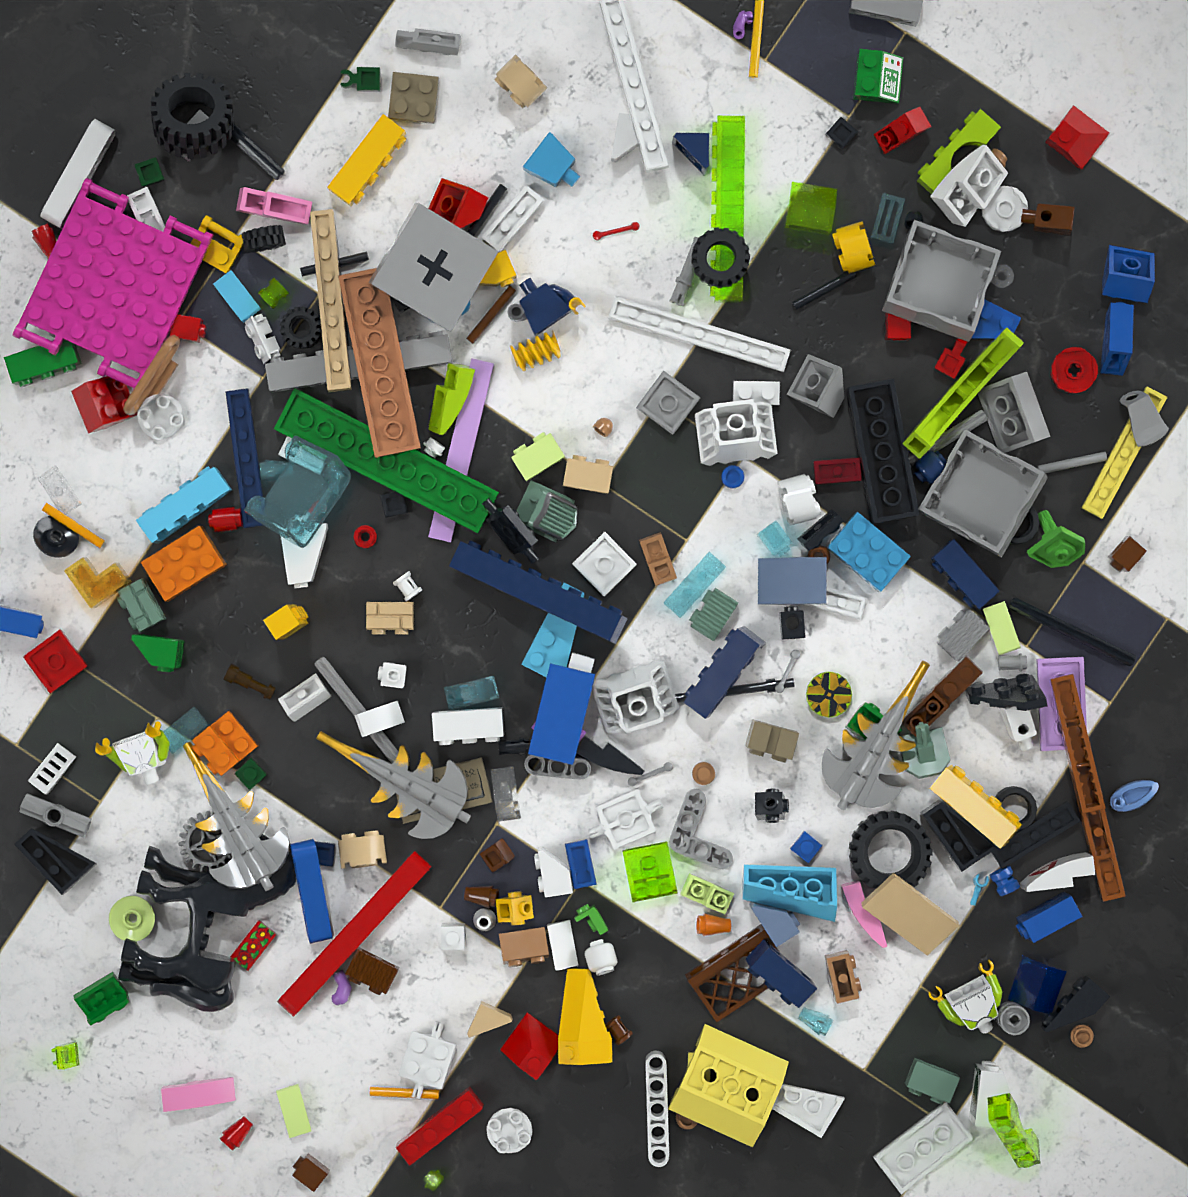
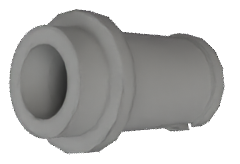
[998,653,1027,672]

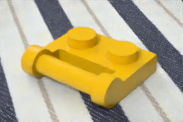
[190,215,244,273]

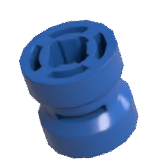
[989,865,1020,896]

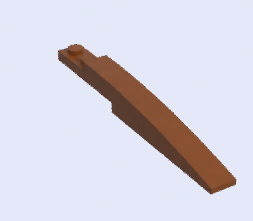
[1050,673,1126,902]

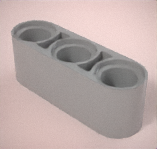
[524,755,591,780]

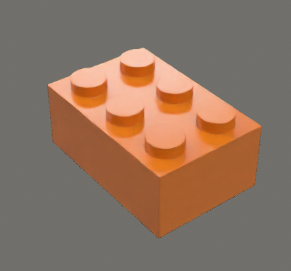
[141,526,227,602]

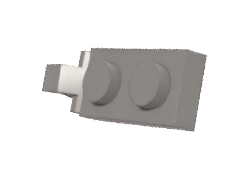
[395,28,461,55]

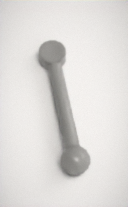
[775,650,800,693]
[628,762,673,787]

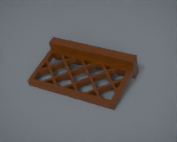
[685,924,780,1022]

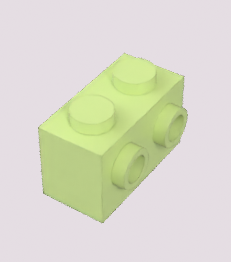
[511,432,565,482]

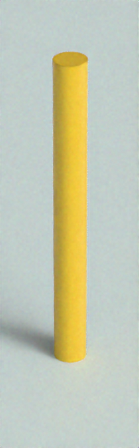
[749,0,764,78]

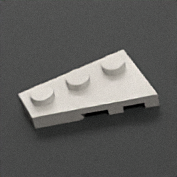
[772,1084,845,1138]

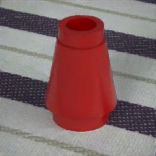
[31,223,57,259]
[220,1116,253,1151]

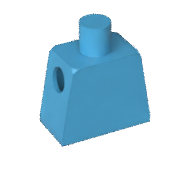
[523,132,581,187]

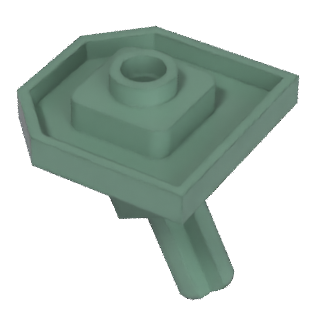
[901,722,950,779]

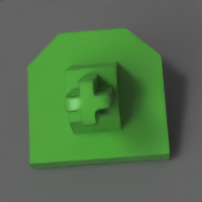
[1027,510,1085,568]

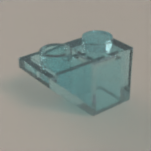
[444,676,499,710]

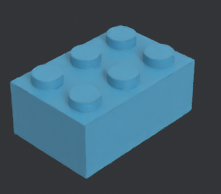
[826,512,911,592]

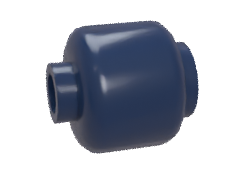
[914,450,947,484]

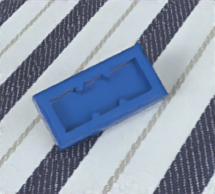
[565,839,597,889]

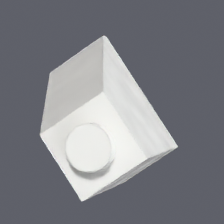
[280,523,328,589]

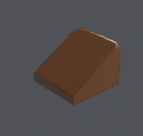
[480,838,515,873]

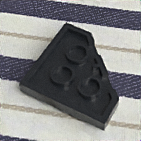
[965,674,1048,711]

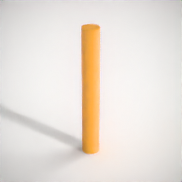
[42,503,105,548]
[370,1087,439,1099]

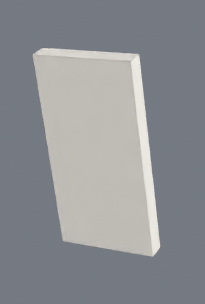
[873,1101,974,1194]

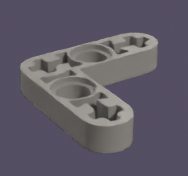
[669,789,733,869]

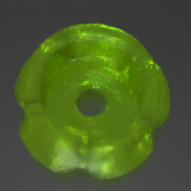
[424,1170,444,1191]

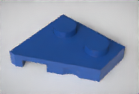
[971,299,1021,339]

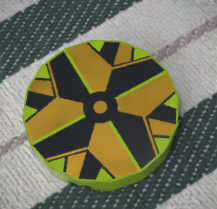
[806,672,852,718]

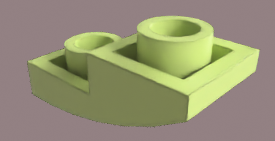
[983,601,1021,655]
[680,873,734,914]
[276,1084,311,1138]

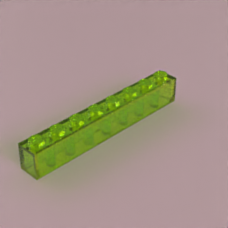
[710,115,745,303]

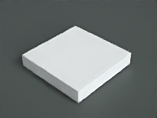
[572,532,637,596]

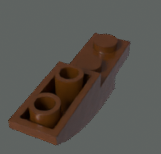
[902,655,983,737]

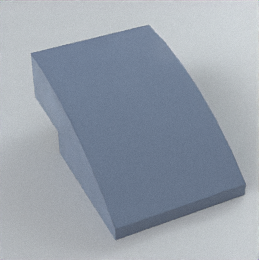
[758,557,827,605]

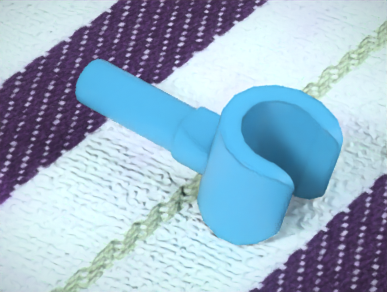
[970,874,989,906]

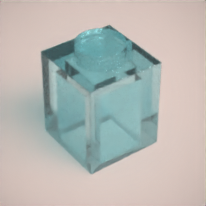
[756,520,792,557]

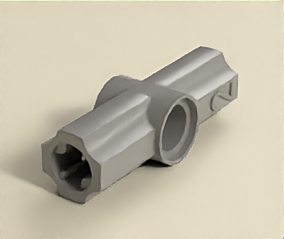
[19,793,92,837]

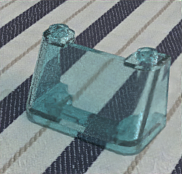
[244,435,351,548]

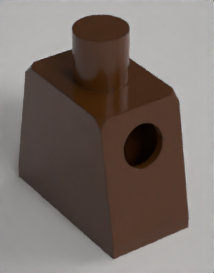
[1021,204,1075,236]

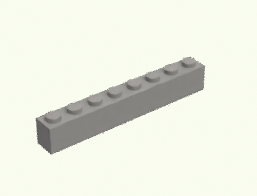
[265,331,453,393]

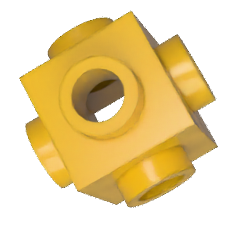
[496,891,534,925]

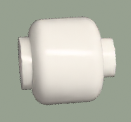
[584,940,617,975]

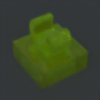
[51,1042,80,1069]

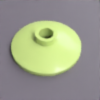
[109,896,155,942]

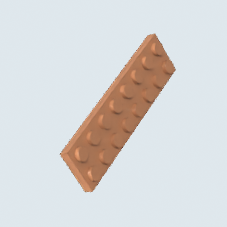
[338,268,421,458]

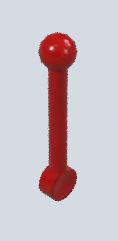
[593,222,640,240]

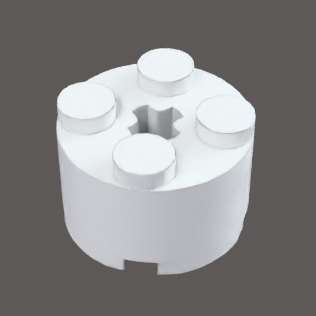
[777,474,821,526]

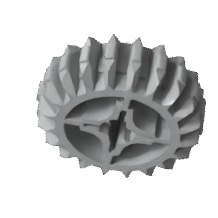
[178,811,232,873]

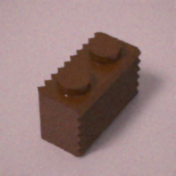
[345,947,400,995]

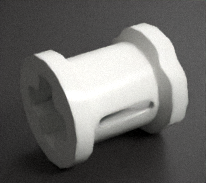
[393,572,422,602]

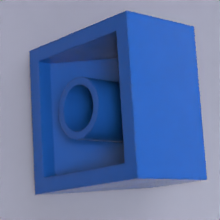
[1102,245,1155,303]

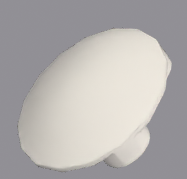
[137,394,183,440]
[487,1108,532,1153]

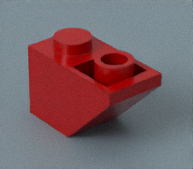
[874,107,931,154]

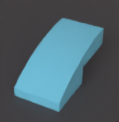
[213,270,261,323]

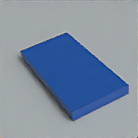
[528,663,595,765]

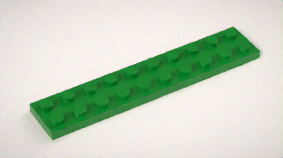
[274,388,499,534]

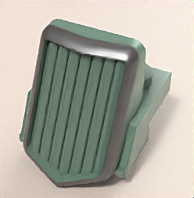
[517,480,577,542]

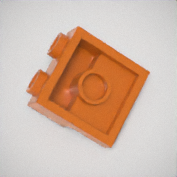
[192,711,258,776]

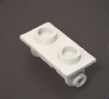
[245,314,281,364]

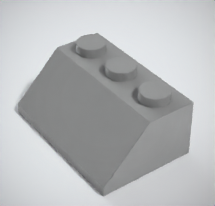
[978,372,1050,453]

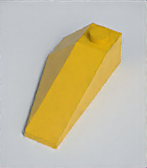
[558,968,612,1065]

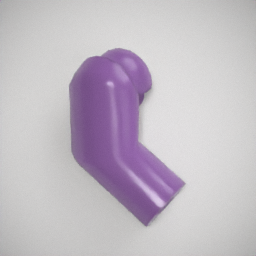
[733,10,753,39]
[331,970,352,1005]

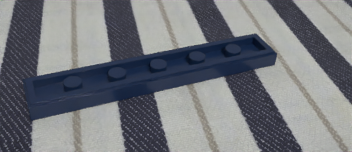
[225,388,267,528]

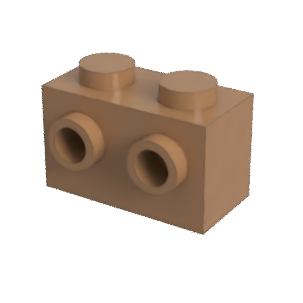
[499,927,549,967]
[824,950,862,1004]

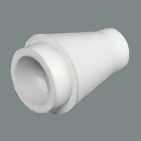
[473,908,496,931]

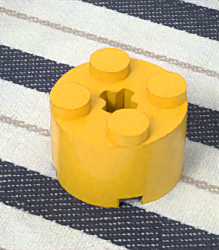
[832,221,875,273]

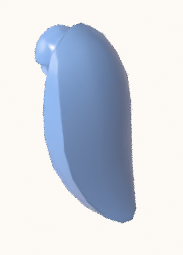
[1110,780,1159,812]

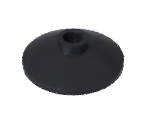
[33,516,79,558]

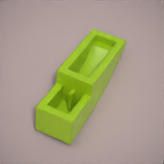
[428,363,475,435]

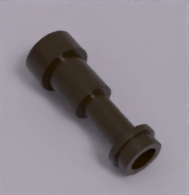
[223,663,276,700]

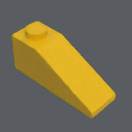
[479,250,517,288]

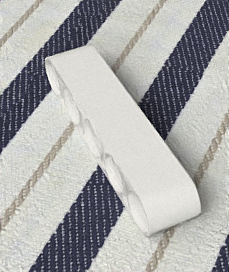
[41,119,116,228]
[645,1050,669,1167]

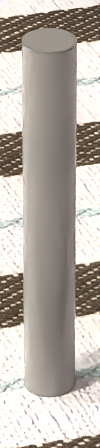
[1038,452,1107,473]

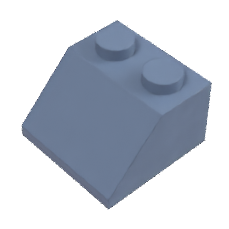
[749,902,800,947]

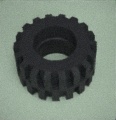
[691,227,750,288]

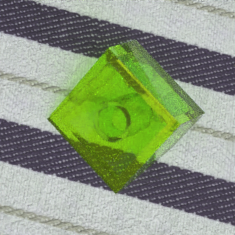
[784,182,837,235]
[622,841,678,902]

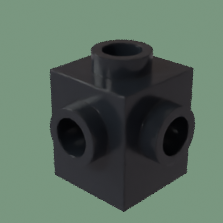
[755,789,789,823]

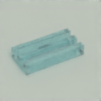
[871,193,905,244]

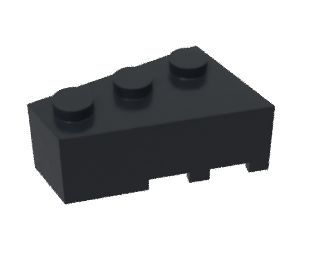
[920,800,998,872]
[14,828,97,895]

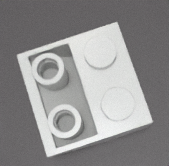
[534,847,573,897]

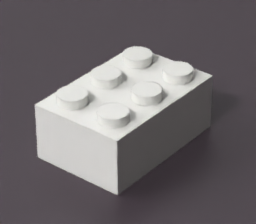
[432,707,505,745]

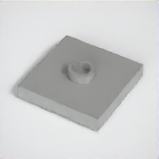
[636,370,700,435]

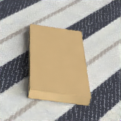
[861,873,960,956]

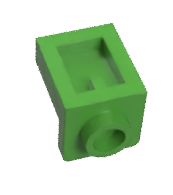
[574,904,608,935]

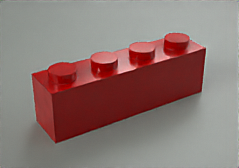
[395,1086,484,1166]

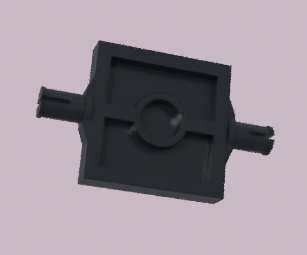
[482,498,539,564]

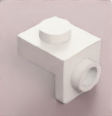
[378,662,407,688]

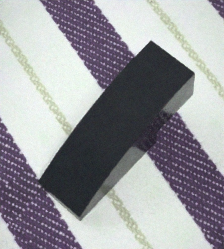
[576,735,645,775]

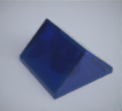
[1007,956,1067,1014]

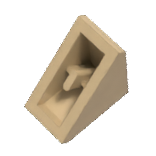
[467,1001,513,1038]

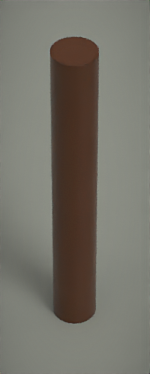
[466,285,516,344]

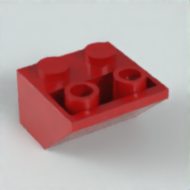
[71,376,138,434]

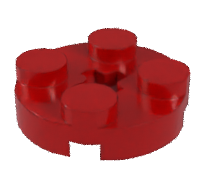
[1051,347,1098,394]

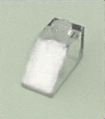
[491,766,521,822]

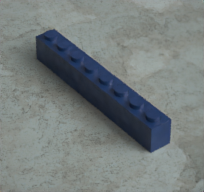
[449,541,627,644]

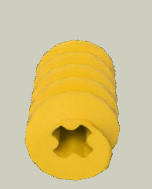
[510,330,561,372]

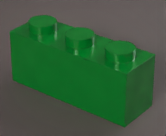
[4,340,82,387]

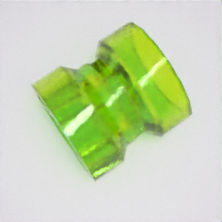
[257,277,290,309]

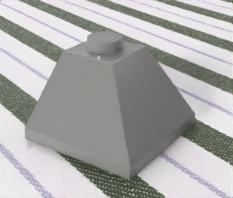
[787,354,844,418]

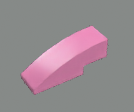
[236,187,312,224]
[841,880,887,948]
[161,1077,236,1112]

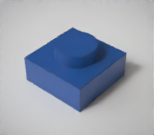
[790,831,823,863]

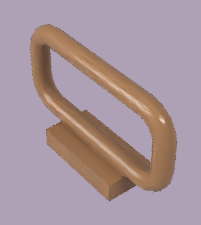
[123,335,180,415]

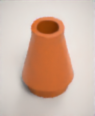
[696,913,731,936]

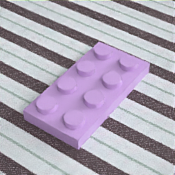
[1036,657,1087,751]

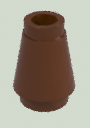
[464,886,499,909]

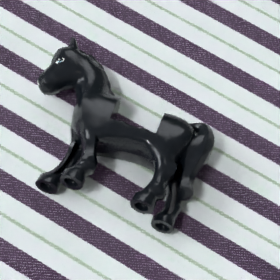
[118,833,297,1012]

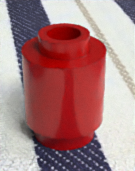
[208,507,243,532]

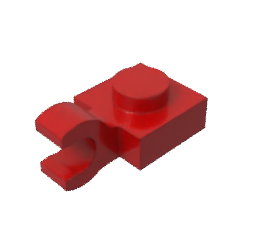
[934,338,967,379]

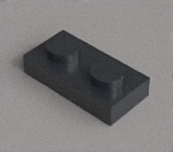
[797,509,844,551]

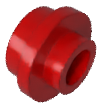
[354,525,377,548]

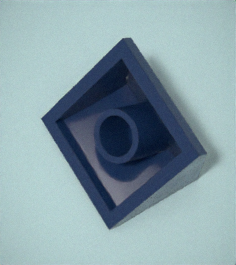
[672,133,709,175]

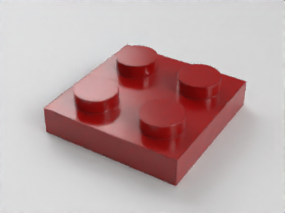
[23,629,88,694]

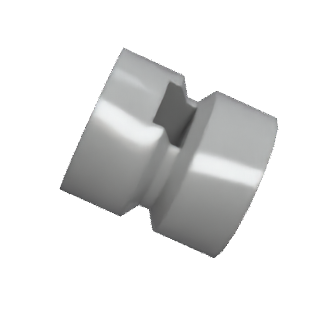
[996,1001,1030,1035]

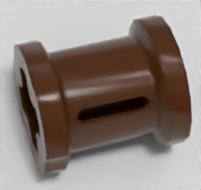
[605,1015,633,1046]

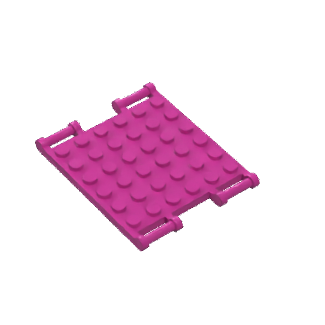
[13,178,213,390]

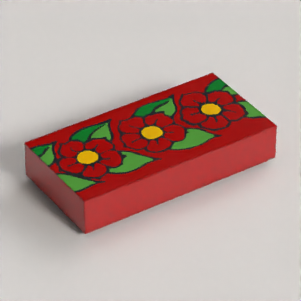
[230,920,277,971]

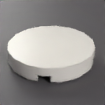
[982,186,1028,232]

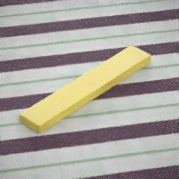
[1081,387,1167,519]

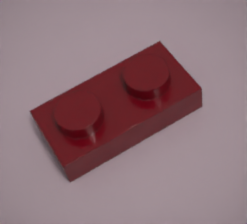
[813,458,862,484]

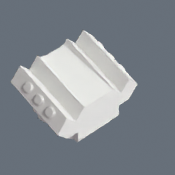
[695,399,778,466]
[592,660,679,734]

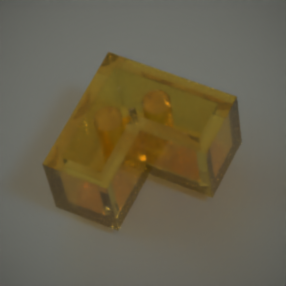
[64,557,133,608]

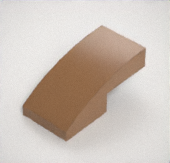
[639,532,677,586]

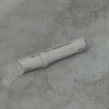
[669,237,699,306]

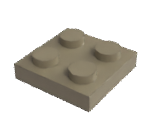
[388,72,439,124]

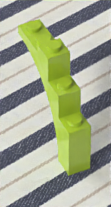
[902,327,1024,459]

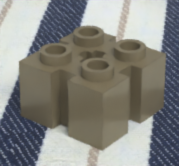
[745,719,799,763]

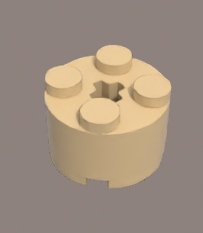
[494,54,547,108]
[338,831,387,869]

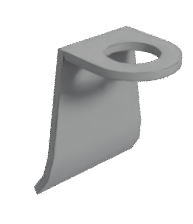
[1120,391,1169,447]

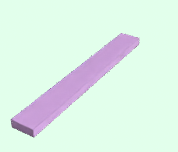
[428,358,494,542]

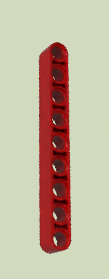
[277,851,432,1017]

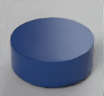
[721,465,744,489]

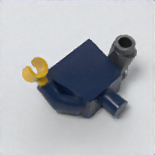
[507,278,586,336]

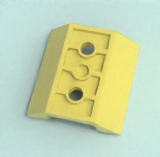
[668,1024,789,1147]

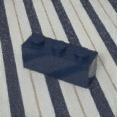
[931,539,999,609]
[745,939,818,1008]

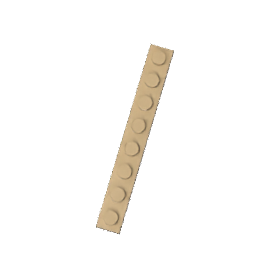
[310,209,352,392]

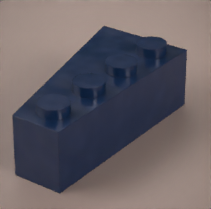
[683,626,766,719]

